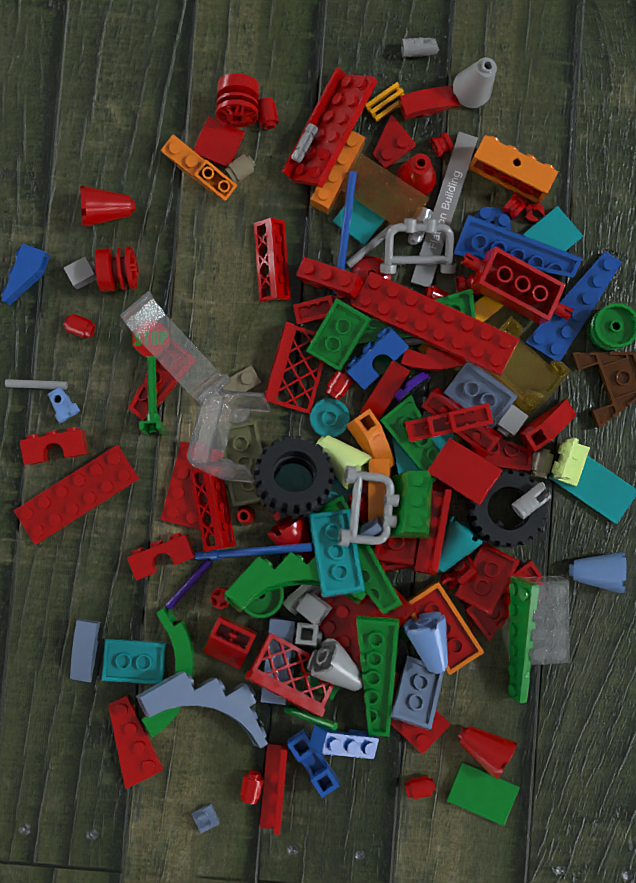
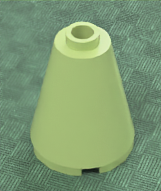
[316,435,372,489]

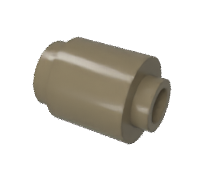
[225,154,256,183]
[531,448,554,479]

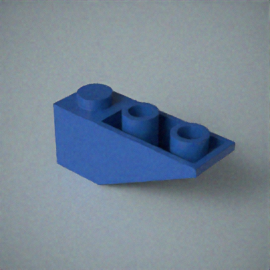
[1,244,50,305]

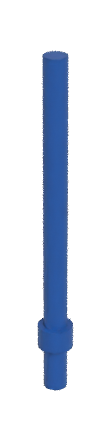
[333,171,357,294]
[195,543,313,561]

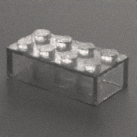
[522,576,570,665]

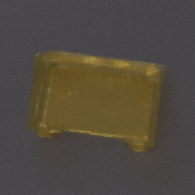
[481,316,571,414]

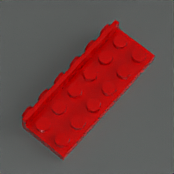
[282,68,378,188]

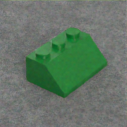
[389,471,433,538]

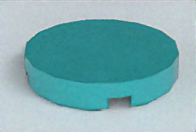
[310,398,350,438]

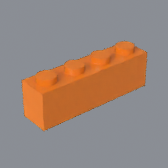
[310,131,366,214]

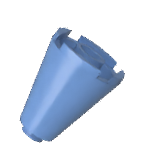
[569,552,626,593]
[403,612,448,674]

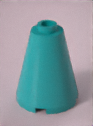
[438,515,484,573]

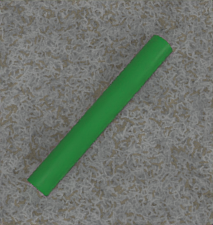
[284,705,338,731]

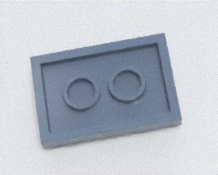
[444,362,518,428]
[390,656,444,730]

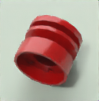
[216,73,259,127]
[95,246,139,292]

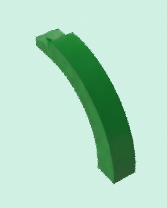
[142,607,195,738]

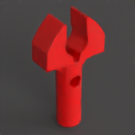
[511,192,545,223]

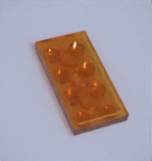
[340,154,430,233]

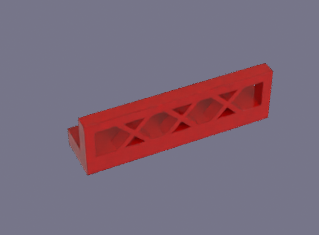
[254,218,291,303]
[421,387,502,456]
[190,465,236,552]
[413,489,452,576]
[260,742,288,835]

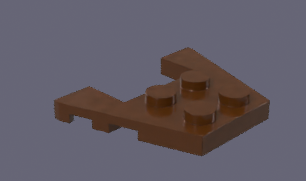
[571,352,636,428]

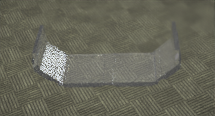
[121,291,231,406]

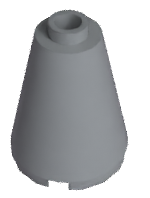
[453,58,497,108]
[308,638,364,691]

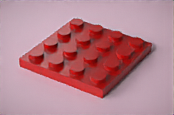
[312,586,417,671]

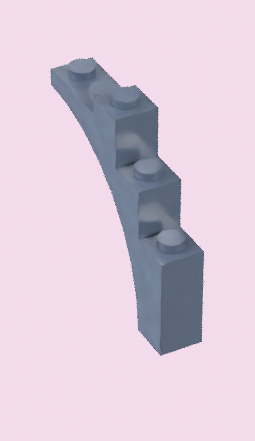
[136,671,268,748]

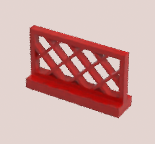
[262,322,324,414]
[245,633,334,717]

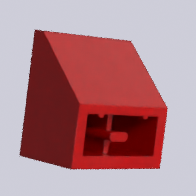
[203,615,257,670]

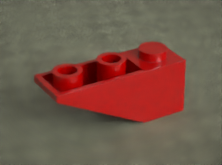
[517,398,576,452]

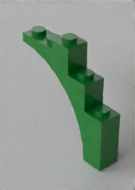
[224,552,366,612]

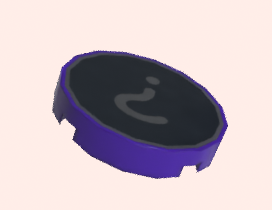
[395,372,431,403]

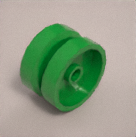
[588,303,636,351]
[244,587,284,618]

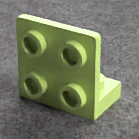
[551,438,590,486]

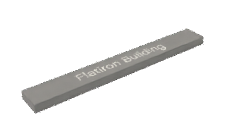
[410,132,478,288]

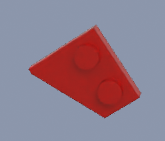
[372,115,416,171]

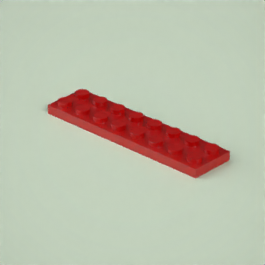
[352,272,520,377]

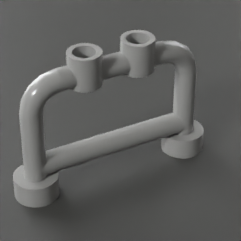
[380,218,456,274]
[338,466,399,547]

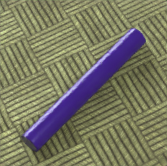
[165,559,212,609]

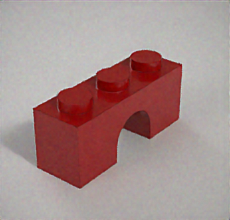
[296,257,364,300]
[20,427,89,465]
[127,532,195,580]

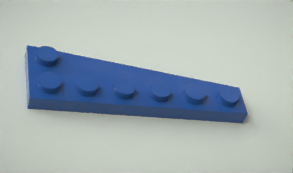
[453,214,582,278]
[524,252,622,364]

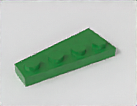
[380,395,439,483]

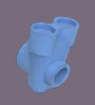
[48,387,80,423]

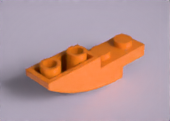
[160,134,238,201]

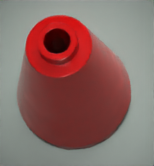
[396,154,436,198]
[80,186,135,227]
[267,515,315,565]
[457,725,518,780]

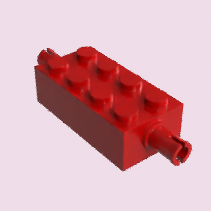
[461,246,573,325]

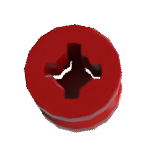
[430,132,454,157]
[501,195,527,221]
[210,587,229,609]

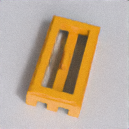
[365,82,405,123]

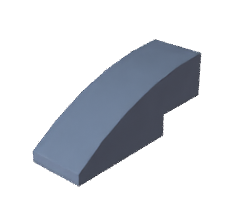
[70,618,100,682]

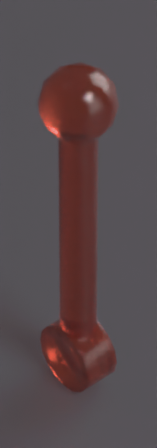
[460,600,478,637]

